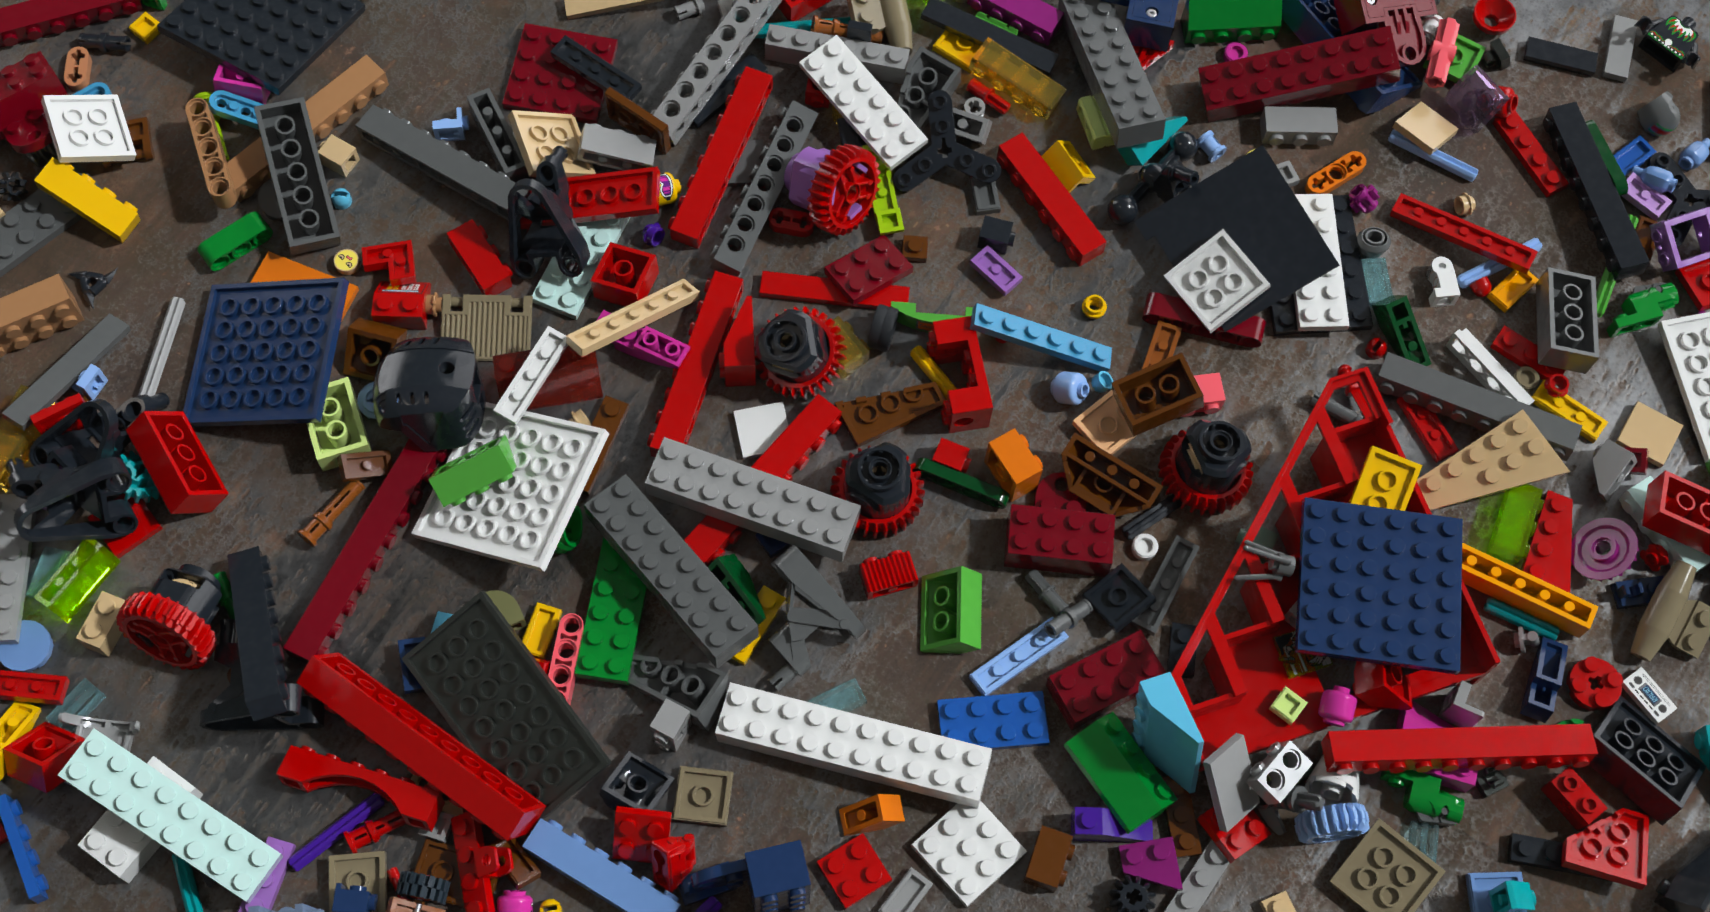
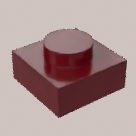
[1623,447,1649,475]

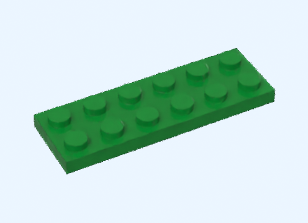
[574,537,647,685]

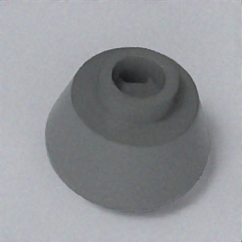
[1357,227,1391,259]

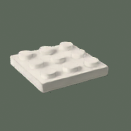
[41,95,136,163]
[1164,229,1271,333]
[911,801,1027,908]

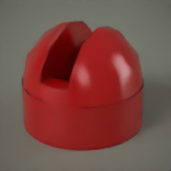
[1469,276,1492,297]
[1365,338,1387,359]

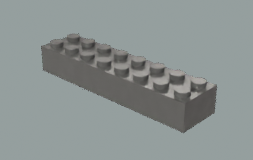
[1058,0,1166,149]
[584,474,759,669]

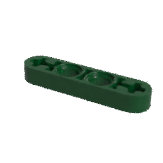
[1586,120,1628,196]
[913,458,1010,509]

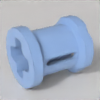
[1197,130,1227,163]

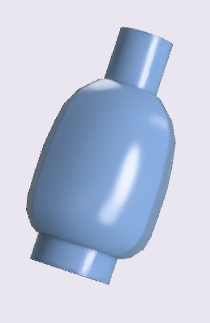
[1678,138,1710,170]
[1631,166,1678,193]

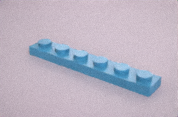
[970,303,1112,372]

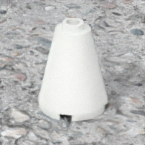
[1305,755,1360,806]

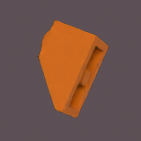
[839,794,905,836]

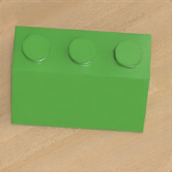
[428,434,517,507]
[920,566,982,654]

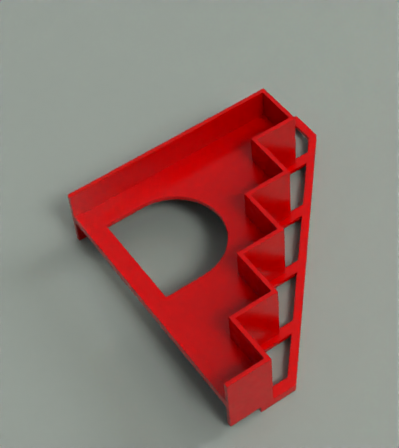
[1171,366,1501,772]

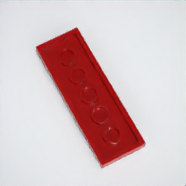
[520,166,660,230]

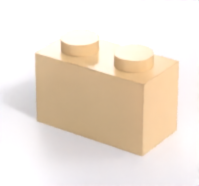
[76,591,125,657]

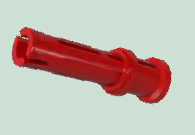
[343,810,406,853]

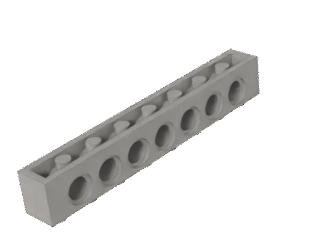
[650,0,782,146]

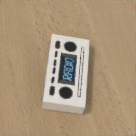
[1622,667,1677,725]

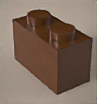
[1023,825,1075,893]

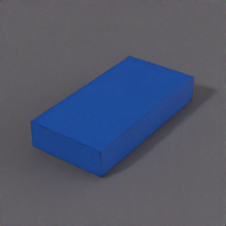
[1614,135,1657,177]

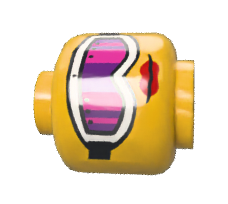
[659,172,681,206]

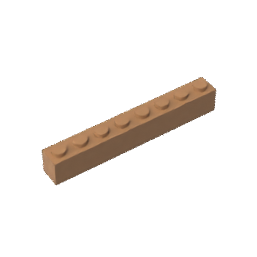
[215,55,389,203]

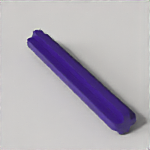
[288,792,385,871]

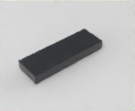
[1523,36,1598,77]

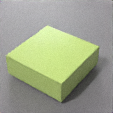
[1269,686,1308,726]

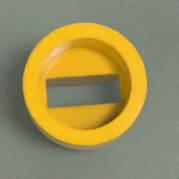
[539,899,562,912]

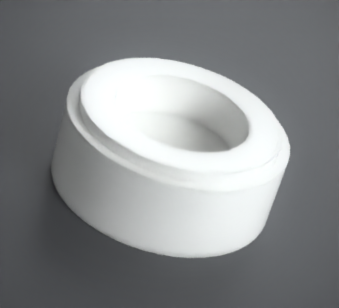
[1131,534,1158,561]

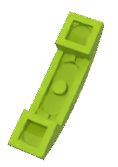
[862,145,904,235]

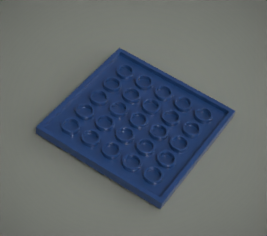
[183,277,349,427]
[1295,497,1463,675]

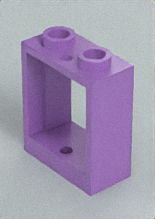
[1649,207,1710,272]

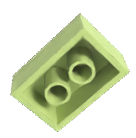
[307,377,372,471]

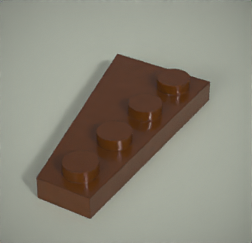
[834,381,946,448]

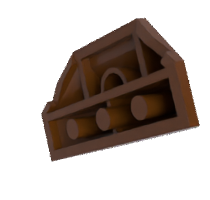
[1061,432,1163,517]

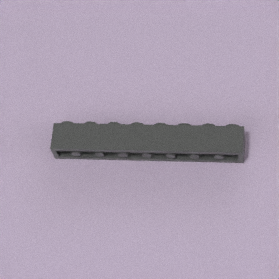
[355,104,530,220]
[1375,352,1583,462]

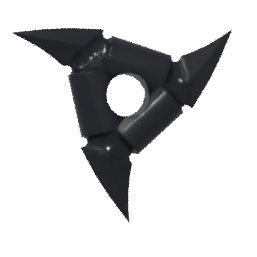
[68,268,118,310]

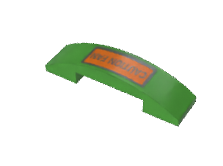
[891,301,973,332]

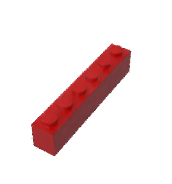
[996,132,1107,267]

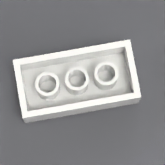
[78,756,203,883]

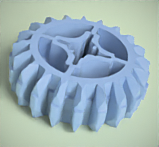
[1294,802,1370,844]

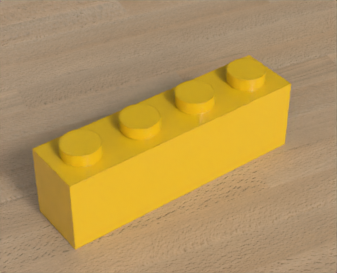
[34,157,140,243]

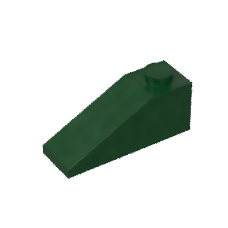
[1371,295,1432,366]
[708,554,766,626]

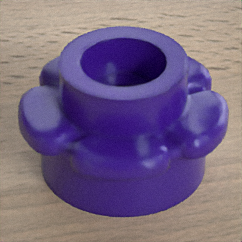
[642,223,665,246]

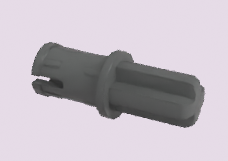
[1025,569,1069,617]

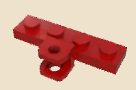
[451,812,514,912]

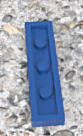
[0,794,49,904]

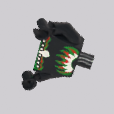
[1634,16,1701,73]

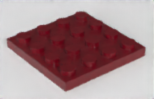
[502,23,618,124]

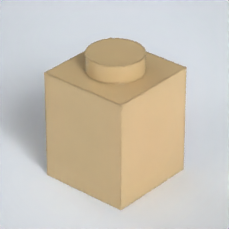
[318,134,360,178]

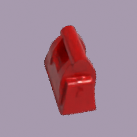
[651,833,696,893]

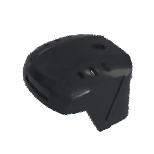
[373,337,486,452]

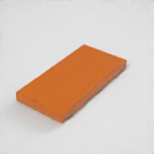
[250,251,359,322]

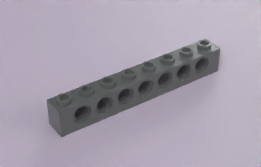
[709,100,819,277]

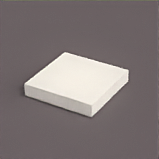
[733,402,788,460]

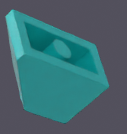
[1489,880,1536,912]

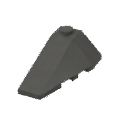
[897,46,961,131]
[628,655,729,731]

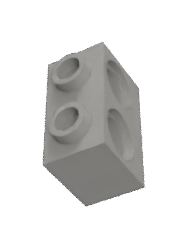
[1245,740,1313,805]

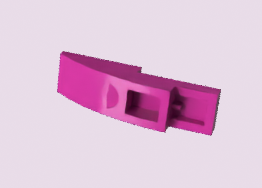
[597,310,690,369]

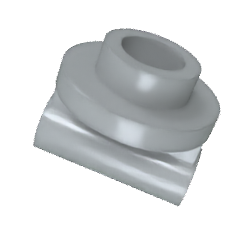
[1514,627,1540,653]

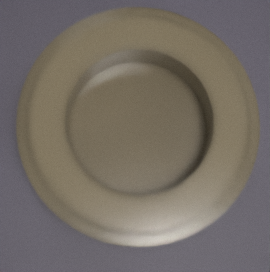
[1513,366,1540,392]

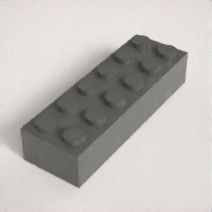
[254,97,341,255]

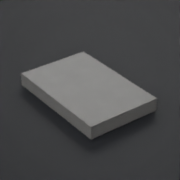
[1203,733,1260,832]

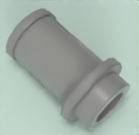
[674,0,705,21]

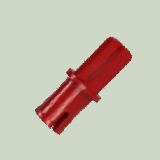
[966,78,1011,115]

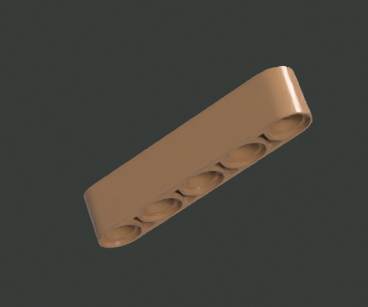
[185,98,237,209]

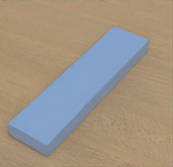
[969,616,1069,696]

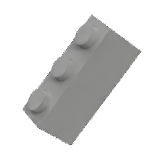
[1260,106,1338,146]
[577,123,657,171]

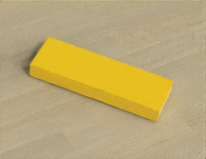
[1532,380,1608,443]

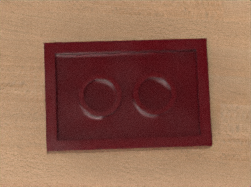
[824,235,913,306]

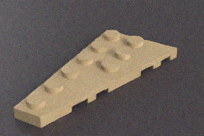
[1417,410,1570,511]

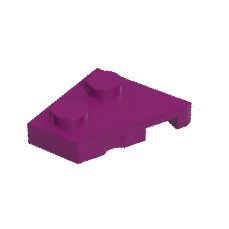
[1119,836,1183,891]

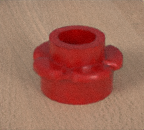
[1544,374,1569,398]

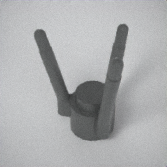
[1234,540,1296,581]

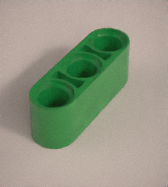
[197,211,273,271]

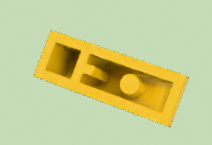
[0,701,41,781]

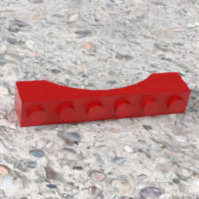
[276,745,445,832]

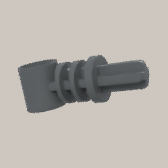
[1256,780,1325,835]

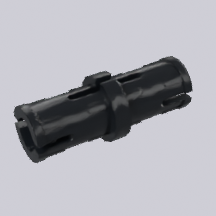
[78,33,131,52]

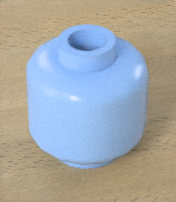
[1050,371,1089,405]

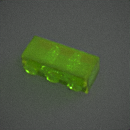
[1486,484,1544,565]
[34,539,121,623]

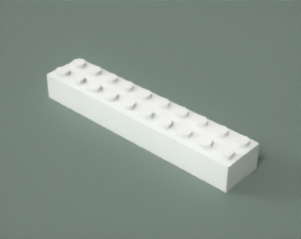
[715,682,992,808]

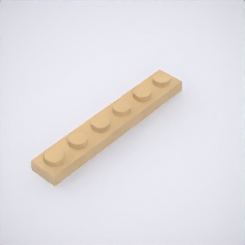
[566,279,700,357]

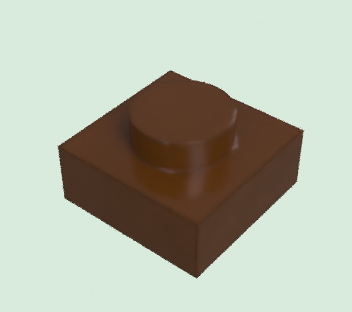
[902,235,928,263]

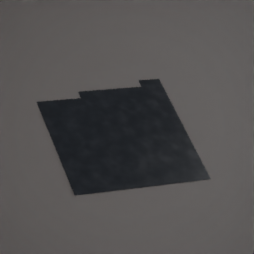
[1134,145,1340,332]

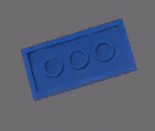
[937,691,1050,750]

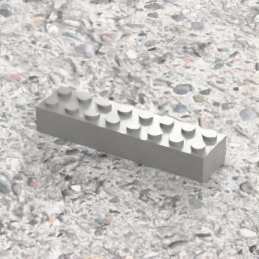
[645,437,861,562]

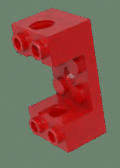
[926,316,993,433]

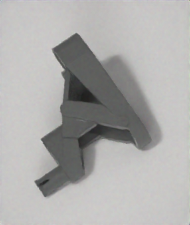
[768,544,866,692]

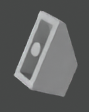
[1592,438,1638,502]

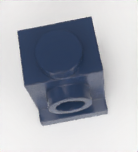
[332,883,378,912]

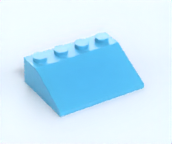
[1131,672,1204,793]

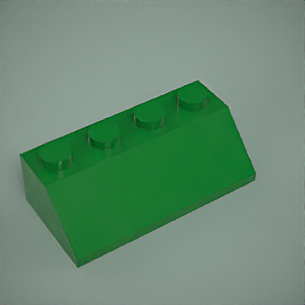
[1180,0,1282,44]
[1063,712,1178,834]

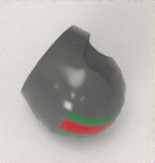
[1637,91,1681,136]

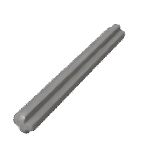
[138,296,186,396]

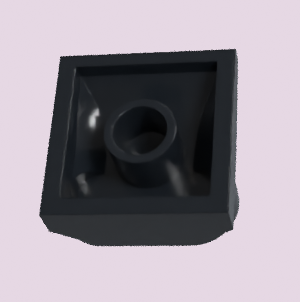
[599,751,675,811]

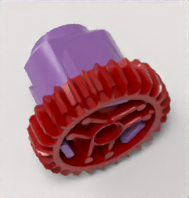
[784,144,881,236]

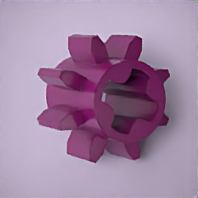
[1349,184,1380,213]

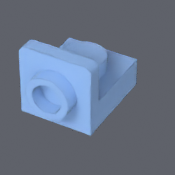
[432,107,469,141]
[72,364,108,400]

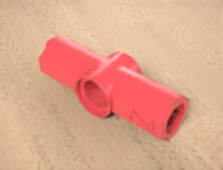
[1424,17,1460,89]

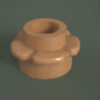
[425,292,442,317]

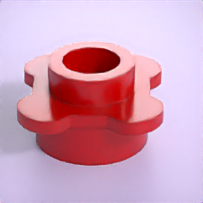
[1640,543,1669,572]

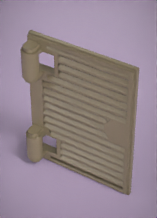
[440,294,533,362]

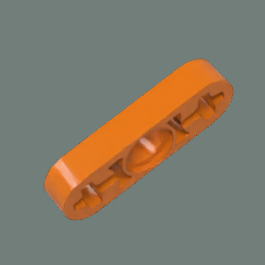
[1305,151,1366,194]

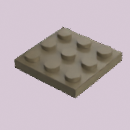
[1328,818,1446,912]

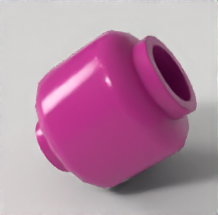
[1318,685,1357,727]
[496,890,533,912]

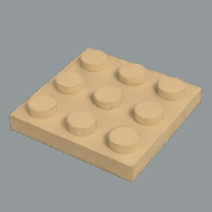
[508,110,596,177]

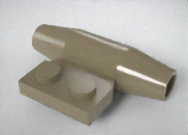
[847,0,913,56]
[1630,560,1710,662]

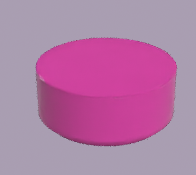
[1223,42,1248,62]

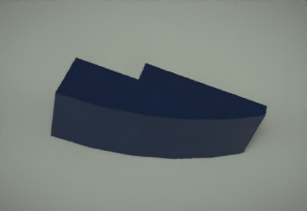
[1520,637,1568,723]

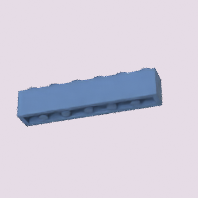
[522,818,681,912]

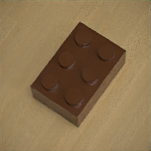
[1111,352,1204,437]

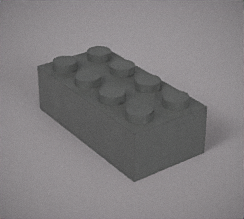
[1536,267,1599,374]

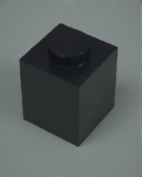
[977,215,1016,255]

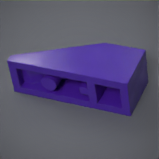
[1071,807,1153,843]

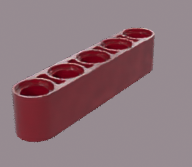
[1142,292,1266,348]

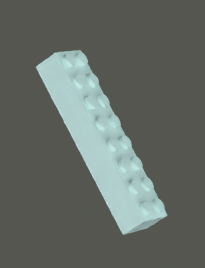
[58,728,283,903]

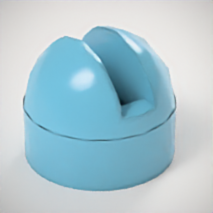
[331,188,352,210]
[1091,371,1113,393]

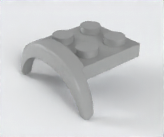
[58,712,141,785]

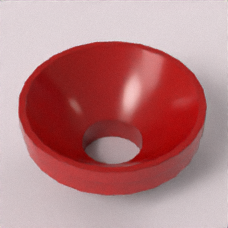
[1472,0,1517,35]

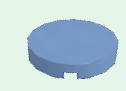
[0,620,54,673]

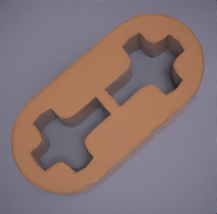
[64,46,92,92]

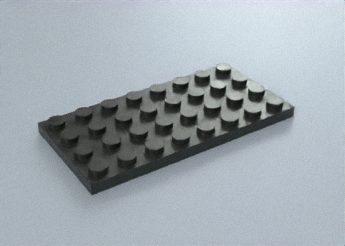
[401,591,612,828]

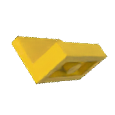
[1041,140,1096,193]

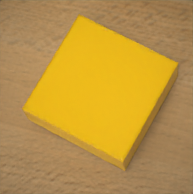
[128,11,160,45]

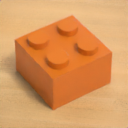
[984,428,1043,502]

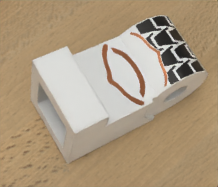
[1426,257,1460,307]

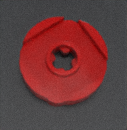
[1566,656,1623,711]

